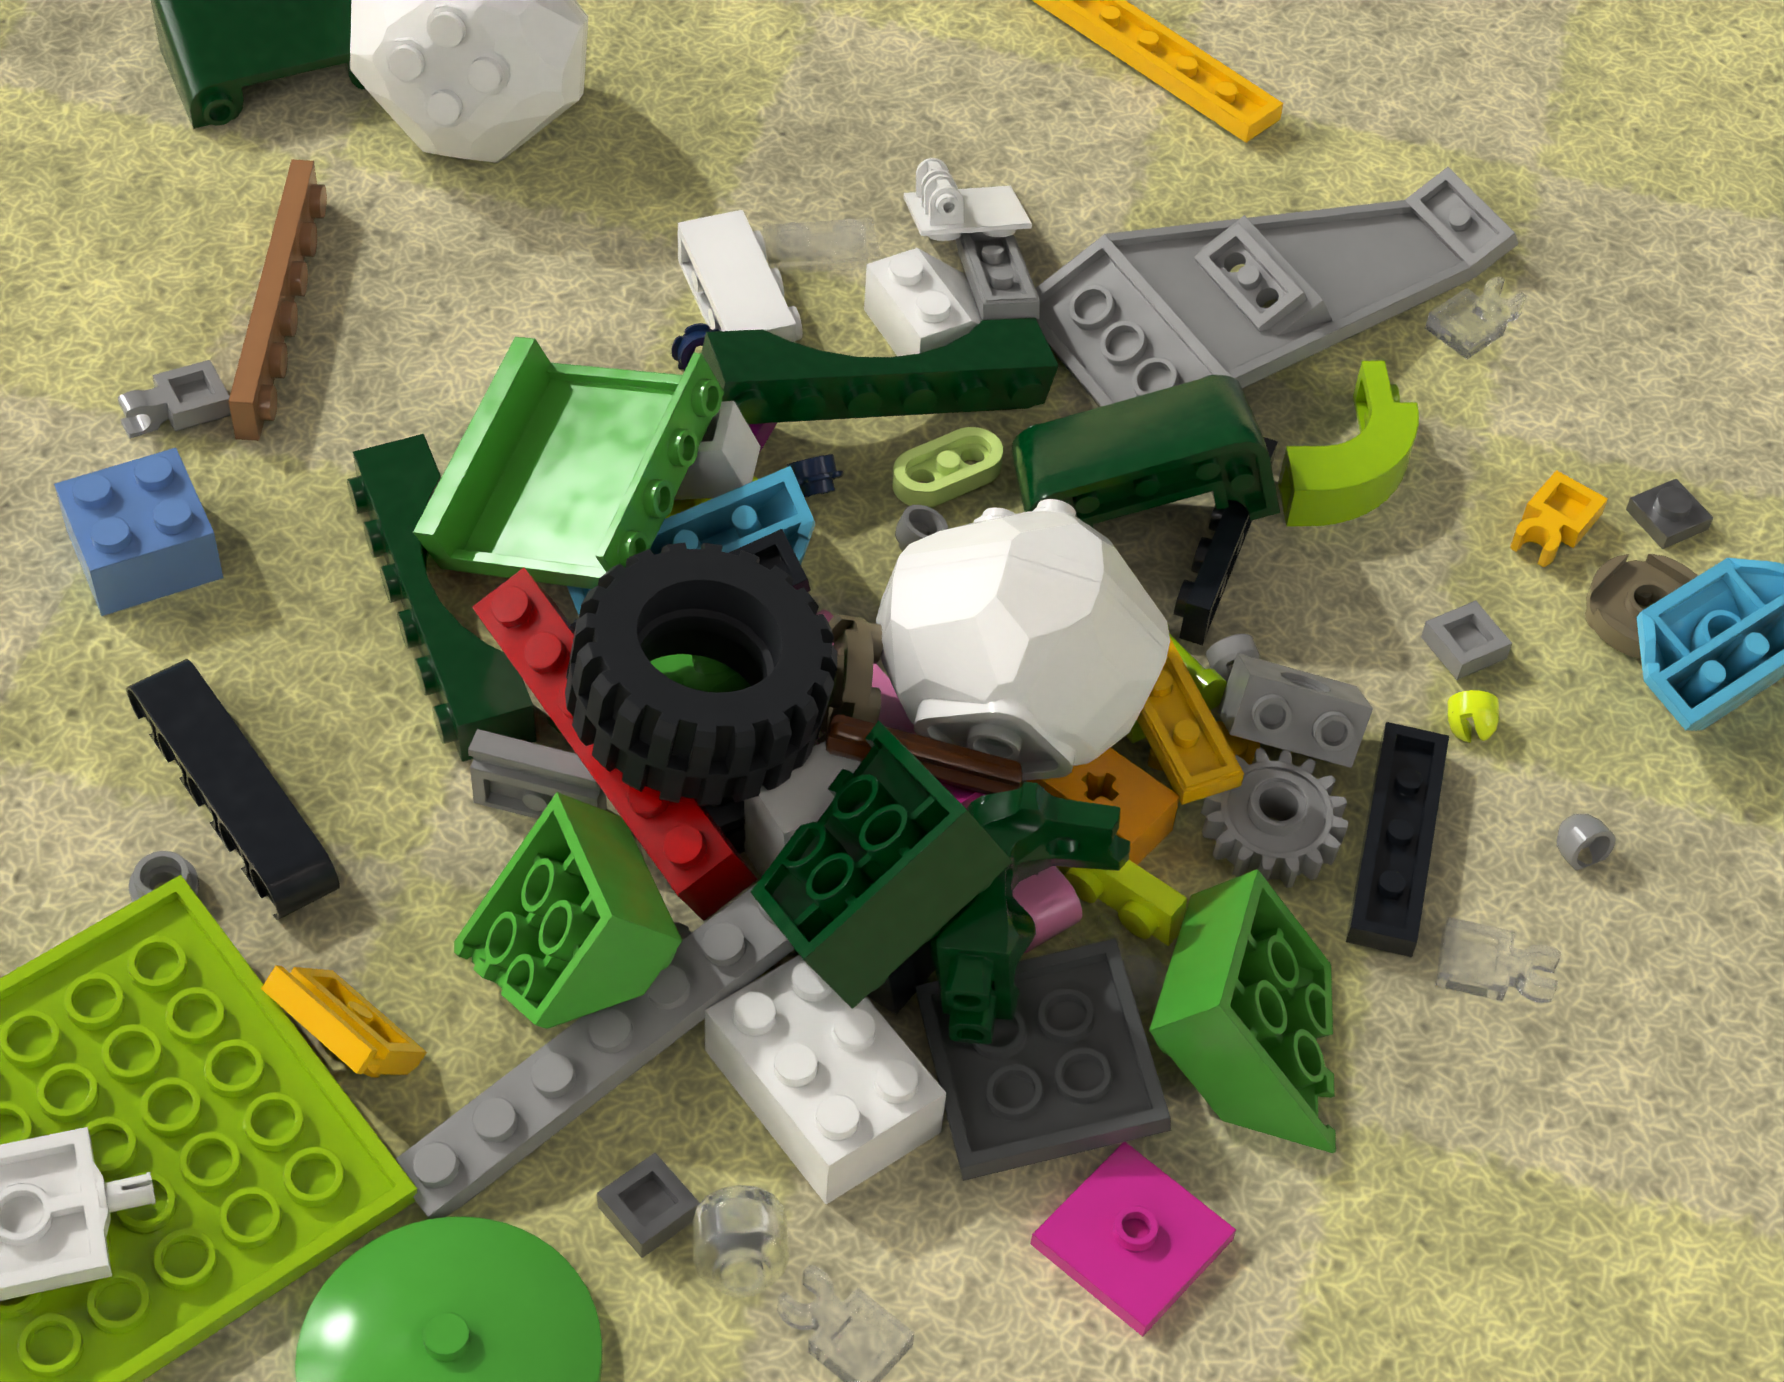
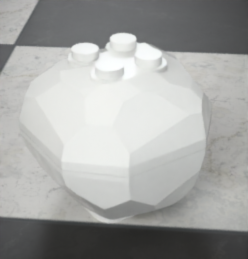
[350,0,588,163]
[876,499,1170,781]

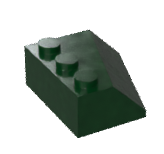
[750,720,1013,1009]

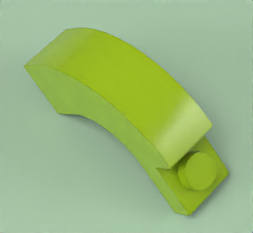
[1278,360,1419,527]

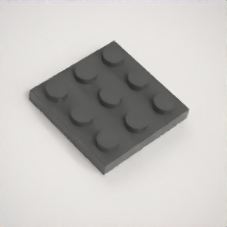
[915,938,1171,1181]

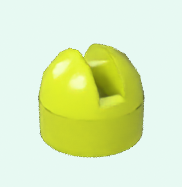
[1447,690,1499,743]

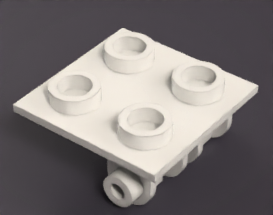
[904,158,1032,241]

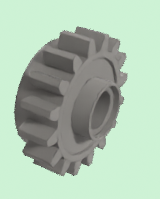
[1201,748,1349,888]

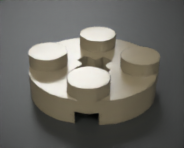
[1585,554,1698,659]
[817,615,883,744]

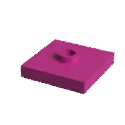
[1030,1142,1236,1337]

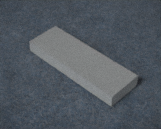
[956,232,1040,320]

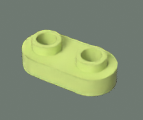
[892,427,1003,508]

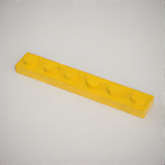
[1032,0,1284,143]

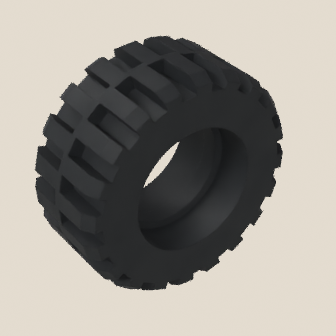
[565,543,837,806]

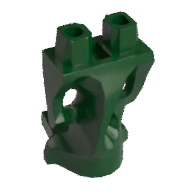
[928,782,1130,1044]

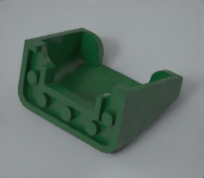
[151,0,365,129]
[1012,375,1280,529]

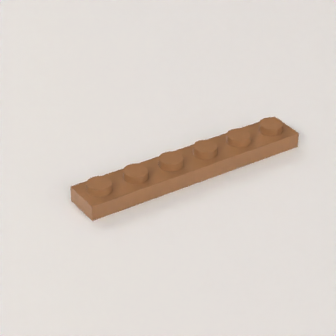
[228,159,327,441]

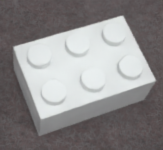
[705,955,946,1204]

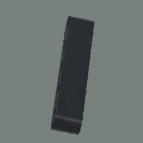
[126,659,340,920]

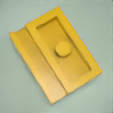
[261,965,427,1078]

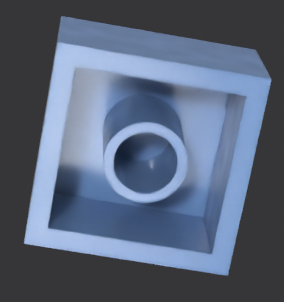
[54,448,224,616]

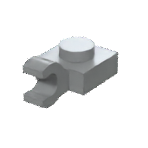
[118,360,231,439]

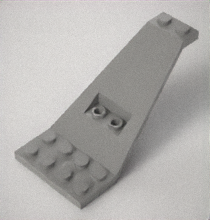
[1035,167,1518,407]

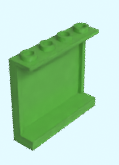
[413,337,724,589]

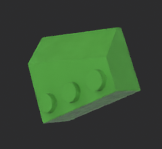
[454,792,683,1029]
[1149,869,1336,1153]

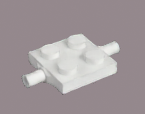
[0,1127,156,1301]

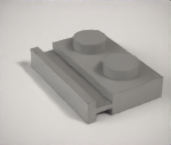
[468,729,607,819]

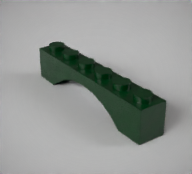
[701,318,1059,424]
[347,434,537,762]

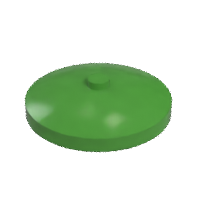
[295,1216,602,1382]

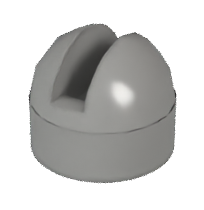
[895,505,948,552]
[1206,634,1260,681]
[1556,814,1616,870]

